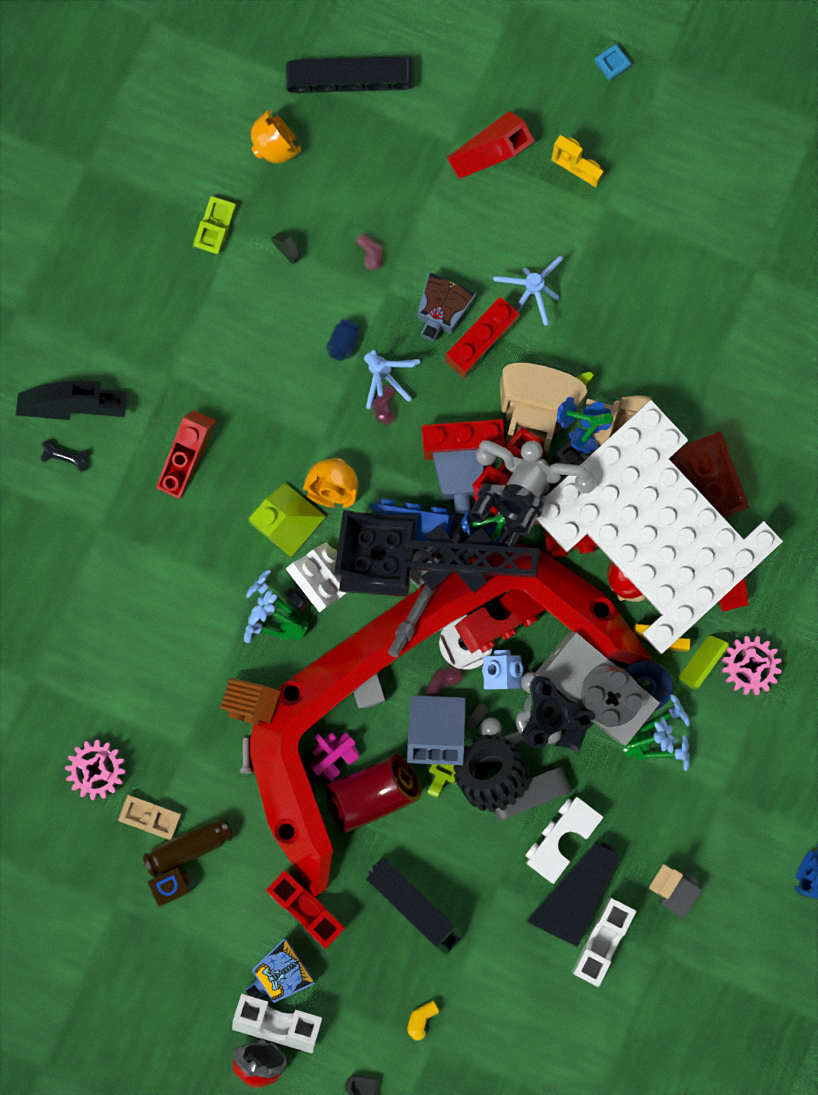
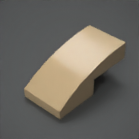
[118,794,181,840]
[649,864,683,899]

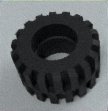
[453,735,529,812]

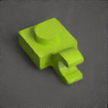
[427,764,456,798]

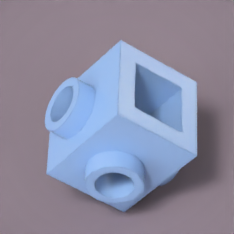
[482,650,523,689]

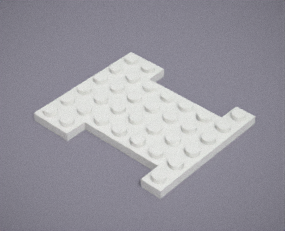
[536,400,783,654]

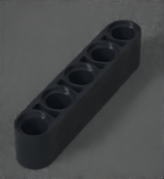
[286,57,415,93]

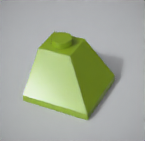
[248,483,326,558]

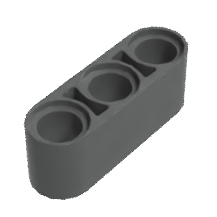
[495,767,572,822]

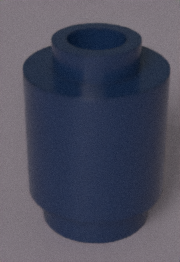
[326,319,360,361]

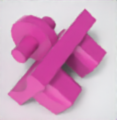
[308,732,360,782]

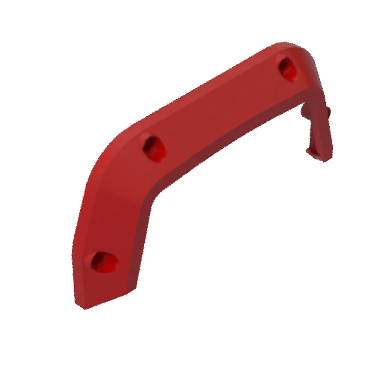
[250,544,652,897]

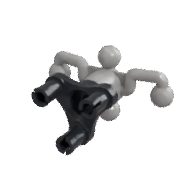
[469,440,597,547]
[480,672,594,748]

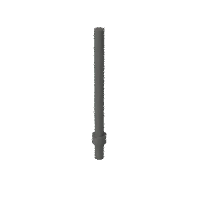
[388,522,466,657]

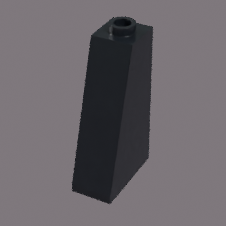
[526,841,620,947]
[366,859,466,955]

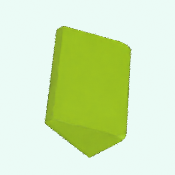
[679,636,728,690]

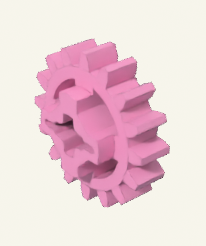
[721,636,782,696]
[65,740,126,800]

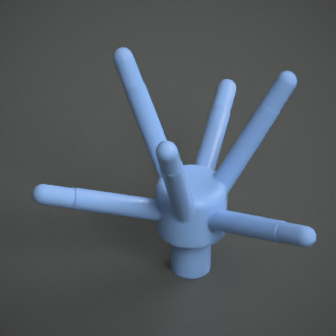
[493,256,563,326]
[364,350,421,409]

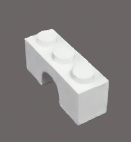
[525,797,603,884]
[572,897,636,987]
[232,994,322,1053]

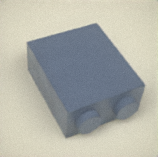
[407,696,465,765]

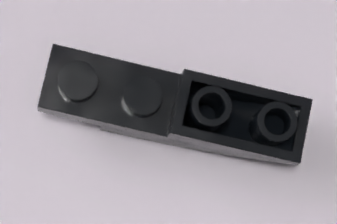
[16,380,127,420]

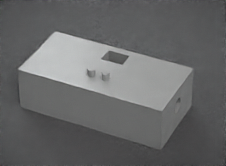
[535,631,660,746]

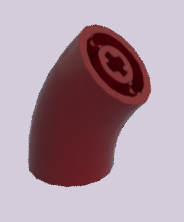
[325,754,422,833]

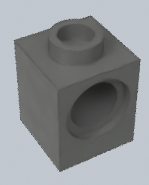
[658,873,702,919]

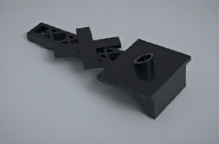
[334,510,540,597]

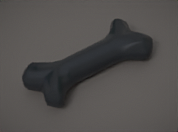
[40,440,90,472]

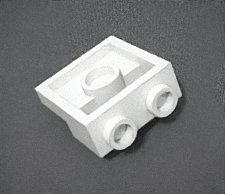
[286,542,350,612]

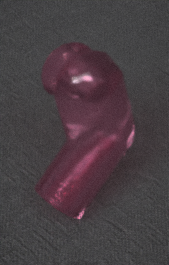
[355,233,383,270]
[372,385,396,426]
[424,667,462,697]

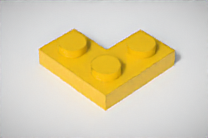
[551,135,603,188]

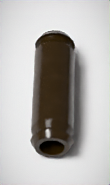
[143,817,234,877]

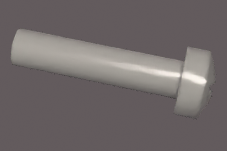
[240,738,252,774]

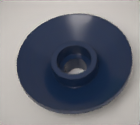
[624,660,673,711]

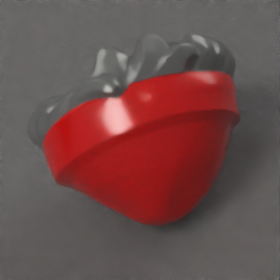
[232,1039,287,1088]

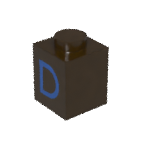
[147,867,193,907]

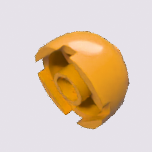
[251,110,301,164]
[303,458,359,508]

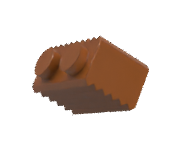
[220,678,280,726]

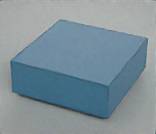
[594,44,631,82]

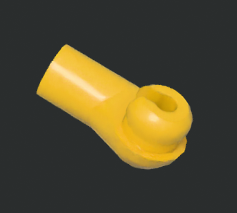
[407,1000,440,1041]

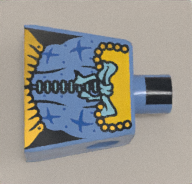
[245,938,316,1003]

